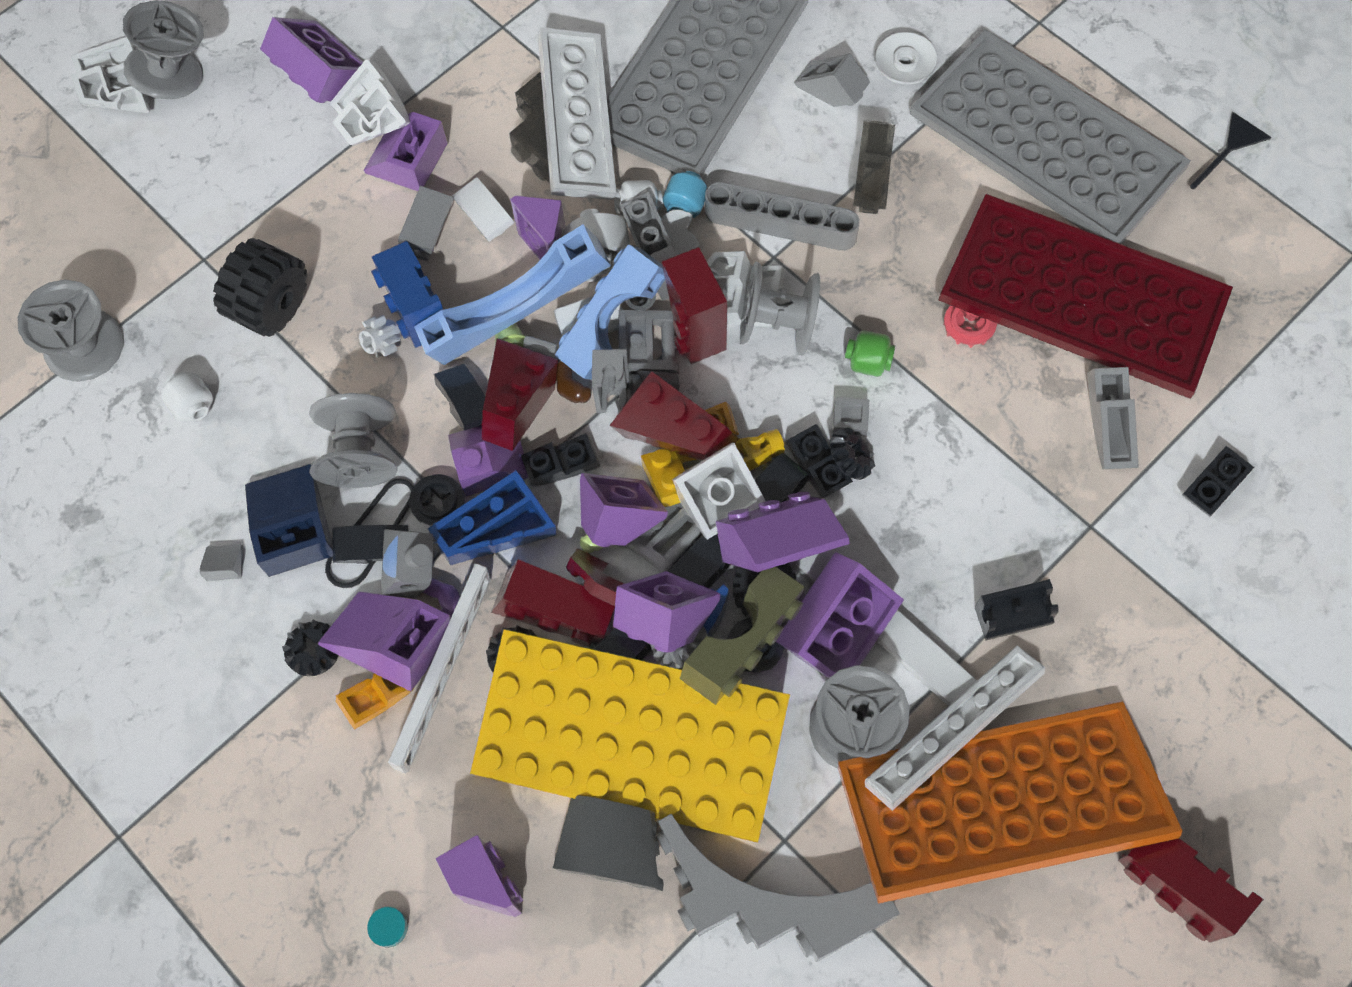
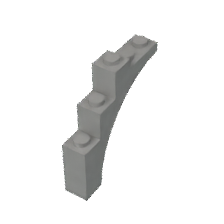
[655,814,900,962]

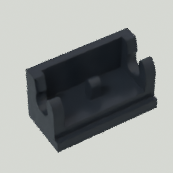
[975,579,1058,641]

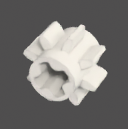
[359,315,401,358]

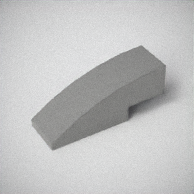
[1087,367,1139,470]

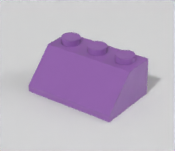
[260,17,363,103]
[716,492,850,572]
[776,552,904,678]

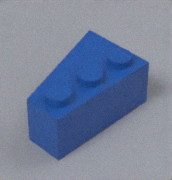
[371,241,443,348]
[427,471,556,565]

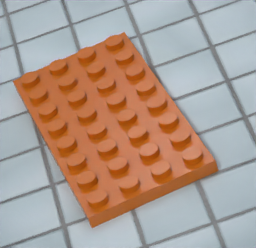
[838,701,1183,904]

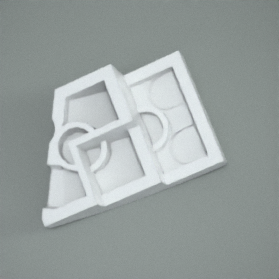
[71,37,150,113]
[330,58,410,146]
[707,251,785,327]

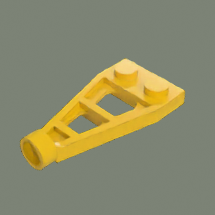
[641,429,785,507]

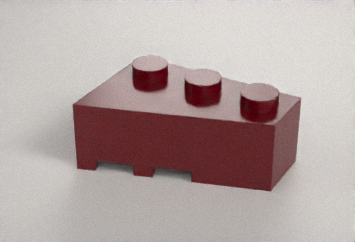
[662,247,727,364]
[481,338,558,451]
[609,371,739,461]
[491,559,615,647]
[1118,838,1264,943]

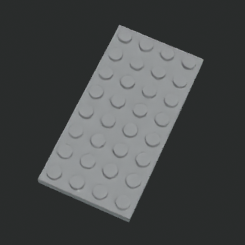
[607,0,808,177]
[910,29,1191,244]

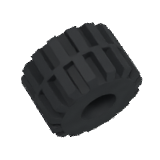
[213,238,308,337]

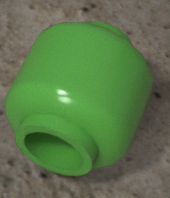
[845,330,896,377]

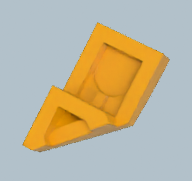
[335,673,414,730]

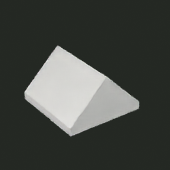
[673,442,765,540]

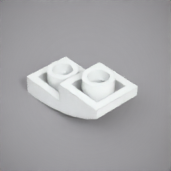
[452,177,514,242]

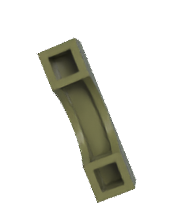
[680,567,804,705]

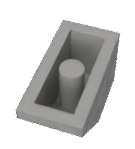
[794,54,870,107]

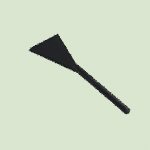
[1190,112,1271,190]

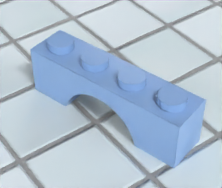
[555,244,665,380]

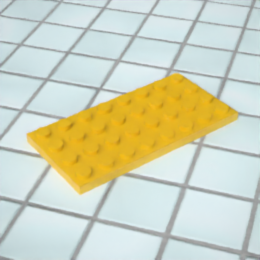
[470,629,790,843]

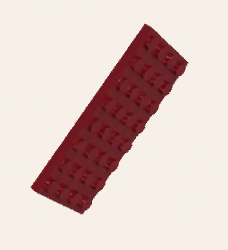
[938,194,1233,399]

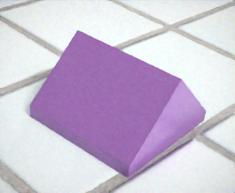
[510,196,566,260]

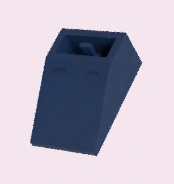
[245,464,333,577]

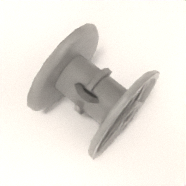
[123,1,204,99]
[739,262,820,355]
[17,279,124,382]
[309,393,398,488]
[809,665,910,769]

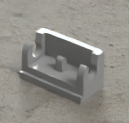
[398,185,454,261]
[592,349,630,413]

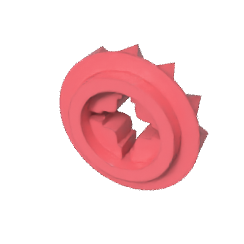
[943,306,997,348]

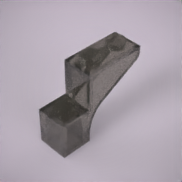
[509,72,550,183]
[853,120,895,214]

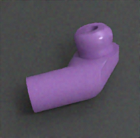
[422,578,460,619]

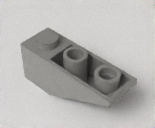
[619,192,677,301]

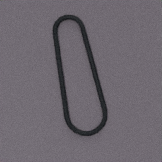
[325,479,414,588]

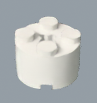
[562,209,630,282]

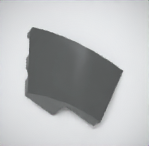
[553,795,664,891]

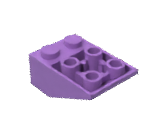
[318,592,450,691]

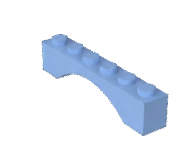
[414,224,611,365]

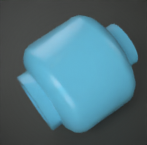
[663,171,708,218]

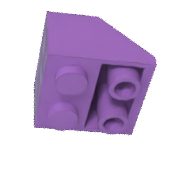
[364,112,448,191]
[435,835,523,917]

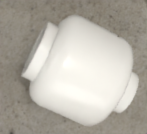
[614,180,663,221]
[161,372,213,421]

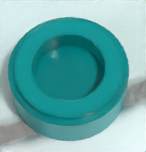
[367,907,408,948]

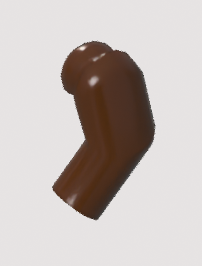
[556,362,591,404]

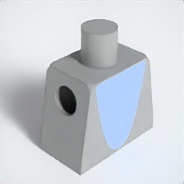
[381,529,433,598]

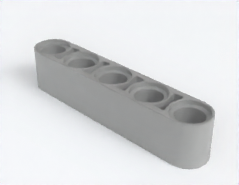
[705,182,860,251]

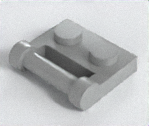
[618,310,679,375]
[626,503,703,573]

